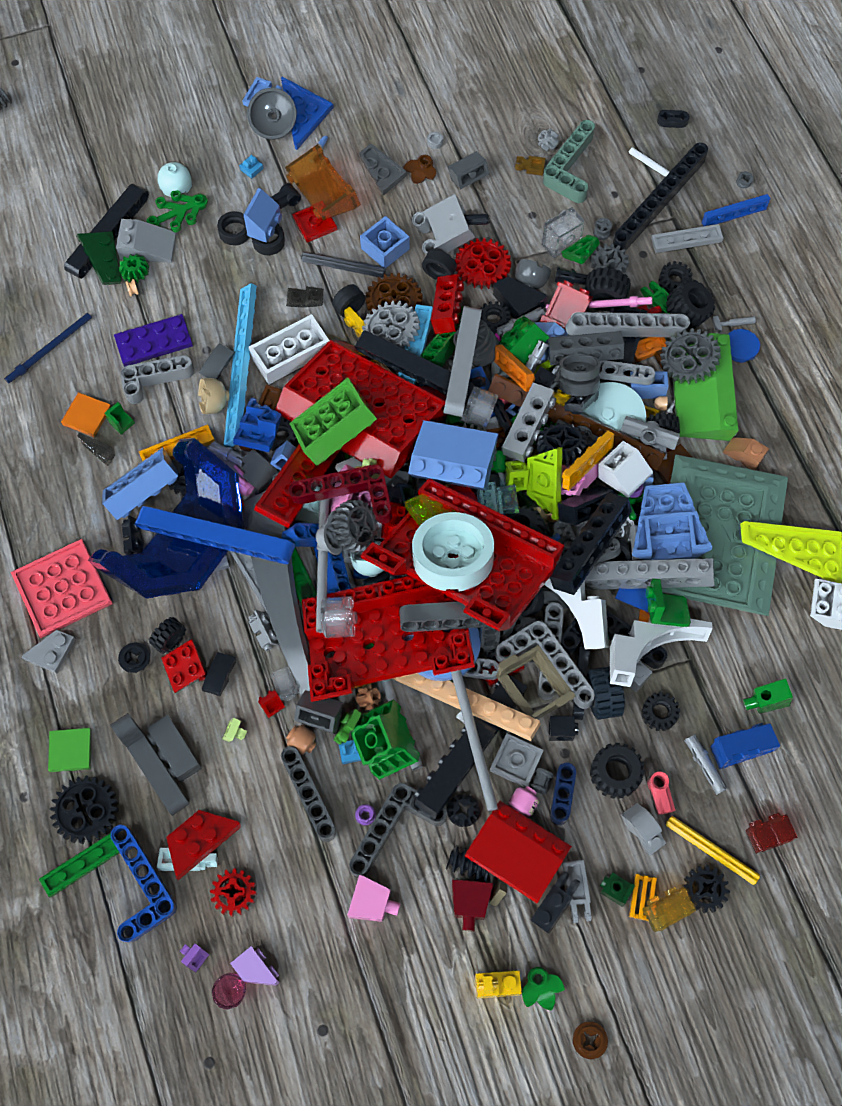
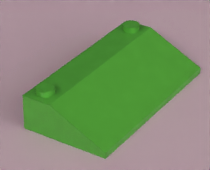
[670,333,738,441]

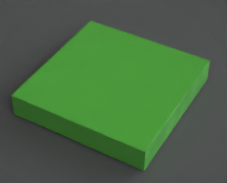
[48,728,92,772]

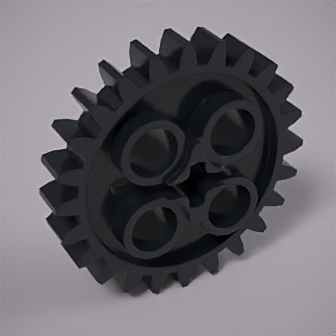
[50,775,119,844]

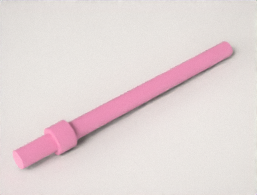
[546,296,653,311]

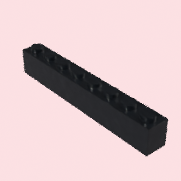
[414,674,527,819]

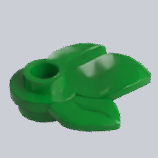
[522,967,565,1011]

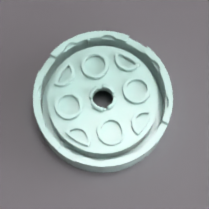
[412,512,494,591]

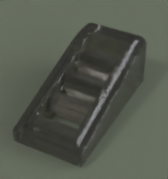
[77,433,115,466]

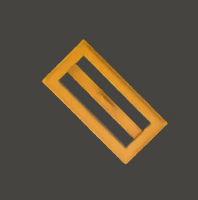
[629,874,657,921]

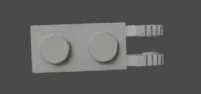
[562,860,592,923]

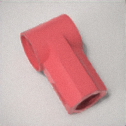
[647,772,676,815]

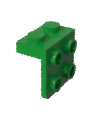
[646,578,691,627]

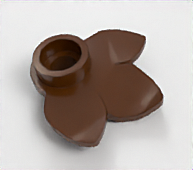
[403,155,436,184]

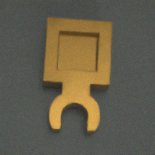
[515,156,546,176]

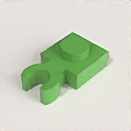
[333,709,362,745]

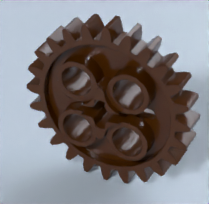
[366,273,423,314]

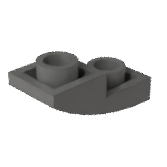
[199,343,235,380]

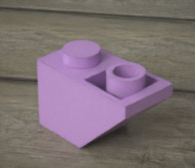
[230,946,279,986]

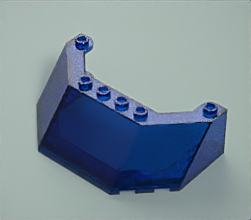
[88,438,245,599]

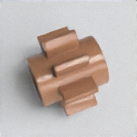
[356,684,381,710]

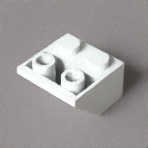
[598,441,653,498]
[810,579,842,630]

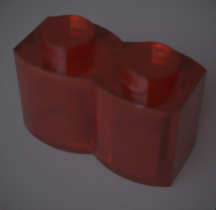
[745,813,798,854]

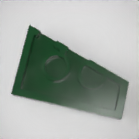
[76,232,121,285]

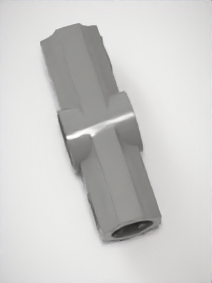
[621,416,680,450]

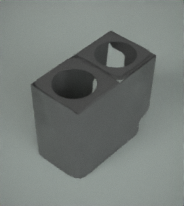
[241,449,279,495]

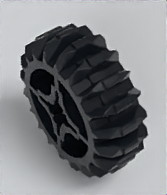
[536,423,589,467]

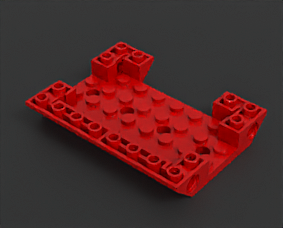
[275,340,447,479]
[302,576,475,702]

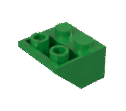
[499,315,550,365]

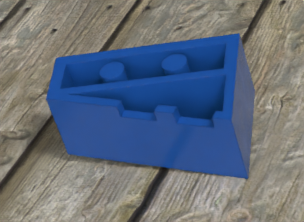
[710,723,780,770]

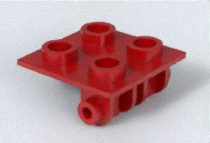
[161,639,207,693]

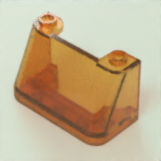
[285,144,361,220]

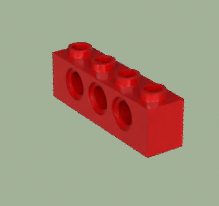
[431,274,464,334]

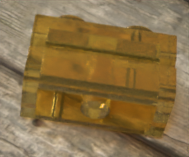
[642,886,696,932]

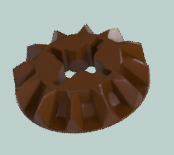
[572,1022,608,1059]

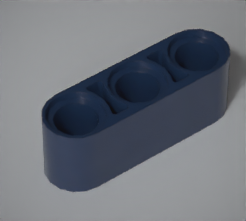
[550,763,576,825]

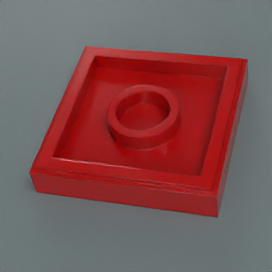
[292,201,337,243]

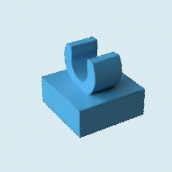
[239,154,264,179]
[339,740,361,764]

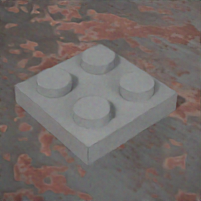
[490,733,544,787]

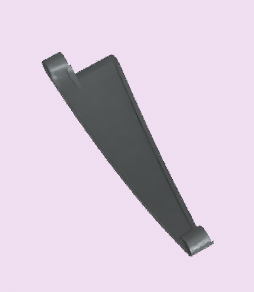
[243,472,311,696]

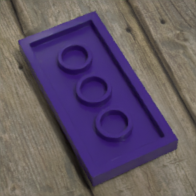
[114,314,193,367]

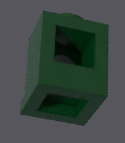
[600,872,635,907]

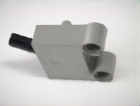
[412,194,490,255]

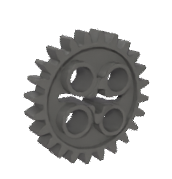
[660,328,721,384]

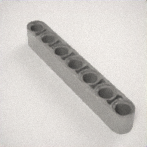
[443,306,482,417]
[565,312,690,337]

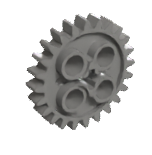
[362,301,420,349]

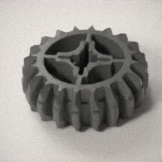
[331,500,379,553]

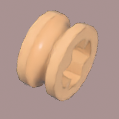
[125,279,139,297]

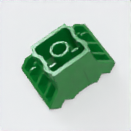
[351,699,420,780]

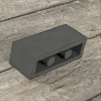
[147,715,202,782]

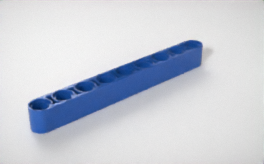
[135,506,295,564]

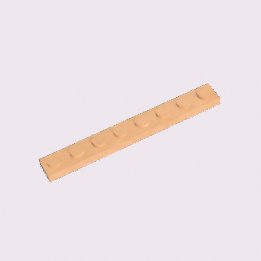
[392,673,541,741]

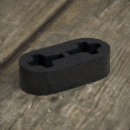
[657,110,690,128]

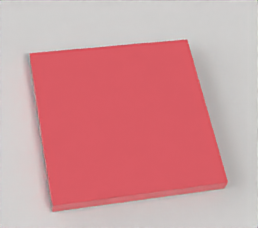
[11,539,113,638]

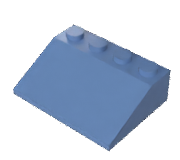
[408,420,499,491]

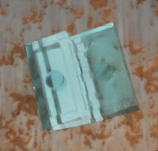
[477,482,519,514]

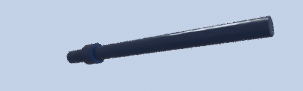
[4,313,92,384]

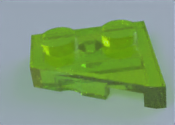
[405,494,456,526]

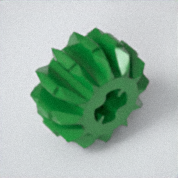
[119,254,149,283]

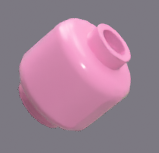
[508,786,539,817]

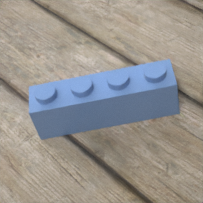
[102,447,178,520]

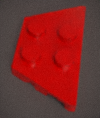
[166,810,241,881]

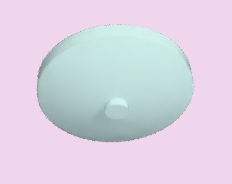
[582,382,647,451]

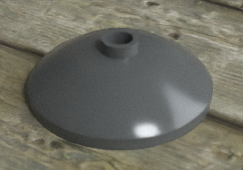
[247,88,297,140]

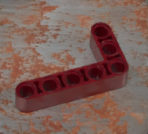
[288,464,393,524]

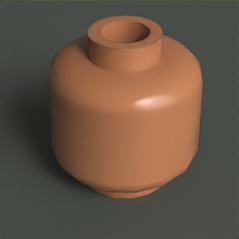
[286,725,317,755]

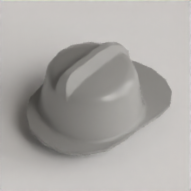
[316,510,343,555]

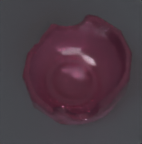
[212,972,246,1010]

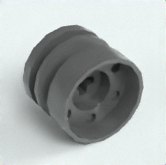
[453,319,500,367]

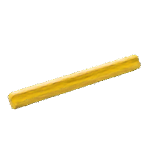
[666,816,760,885]

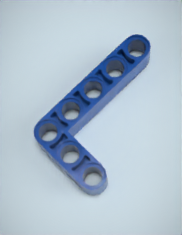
[282,523,351,594]
[111,825,177,942]

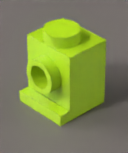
[505,461,529,492]

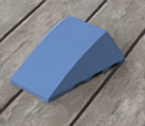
[632,483,712,560]

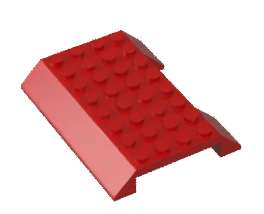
[361,478,564,631]

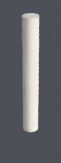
[629,147,670,177]

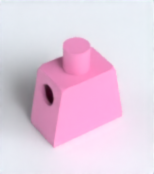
[347,875,401,922]

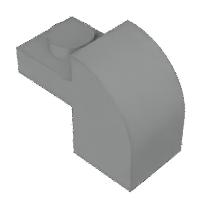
[621,803,666,855]

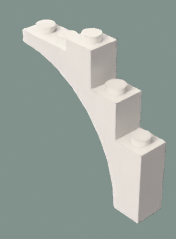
[544,556,609,649]
[610,617,712,687]

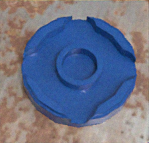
[728,329,760,363]

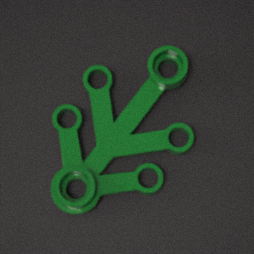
[146,190,208,232]

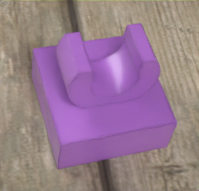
[180,944,210,972]

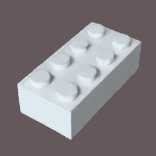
[249,314,330,385]

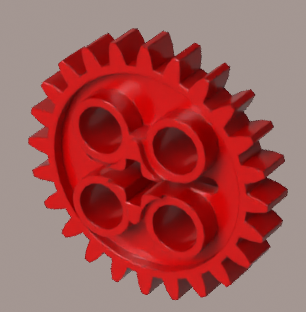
[455,237,511,290]

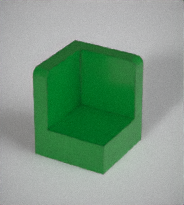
[104,402,135,435]

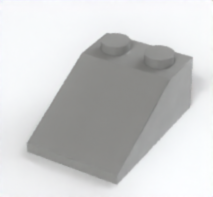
[116,219,176,263]

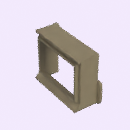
[496,645,575,720]

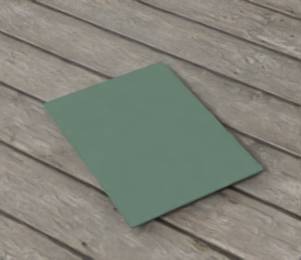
[662,454,788,616]

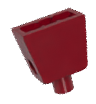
[452,879,493,932]

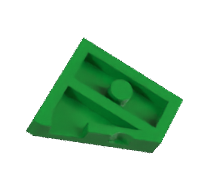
[561,235,600,264]

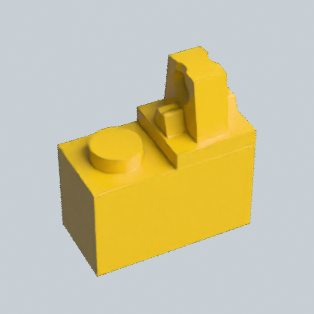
[475,971,522,999]

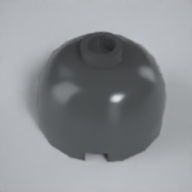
[515,259,551,289]

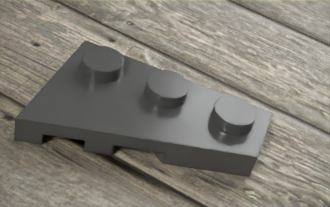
[359,143,407,195]

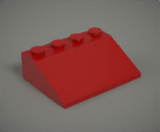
[464,801,572,903]

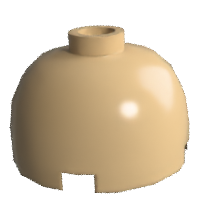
[198,378,229,414]

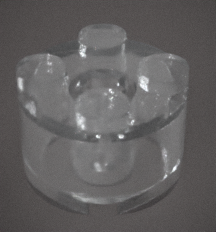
[461,386,499,430]
[321,596,357,638]

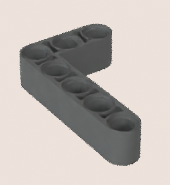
[399,602,500,650]
[110,713,189,816]
[349,783,447,878]

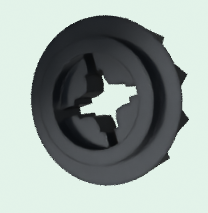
[118,642,150,673]
[447,793,480,827]

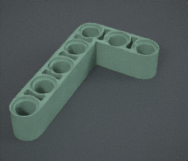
[543,120,595,203]

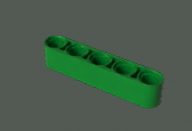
[420,306,469,367]

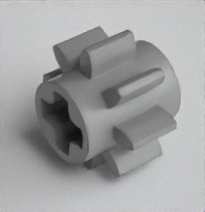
[538,128,559,151]

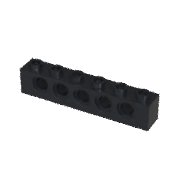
[550,493,632,595]

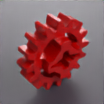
[210,868,257,917]

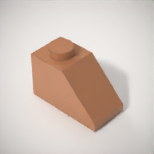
[723,437,769,470]

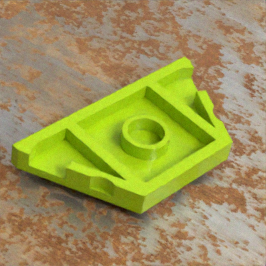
[527,447,562,520]

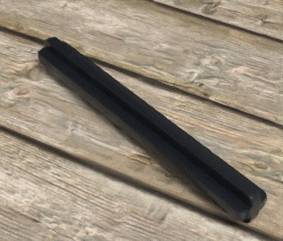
[302,252,386,278]

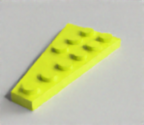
[740,521,842,584]

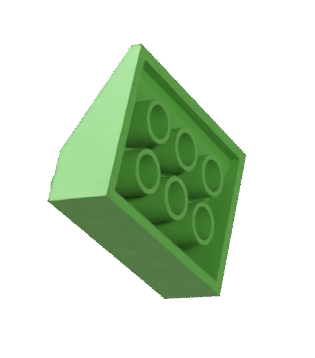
[289,378,377,466]

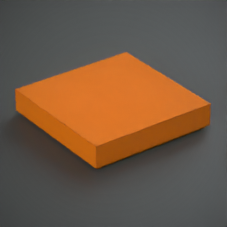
[61,392,111,437]

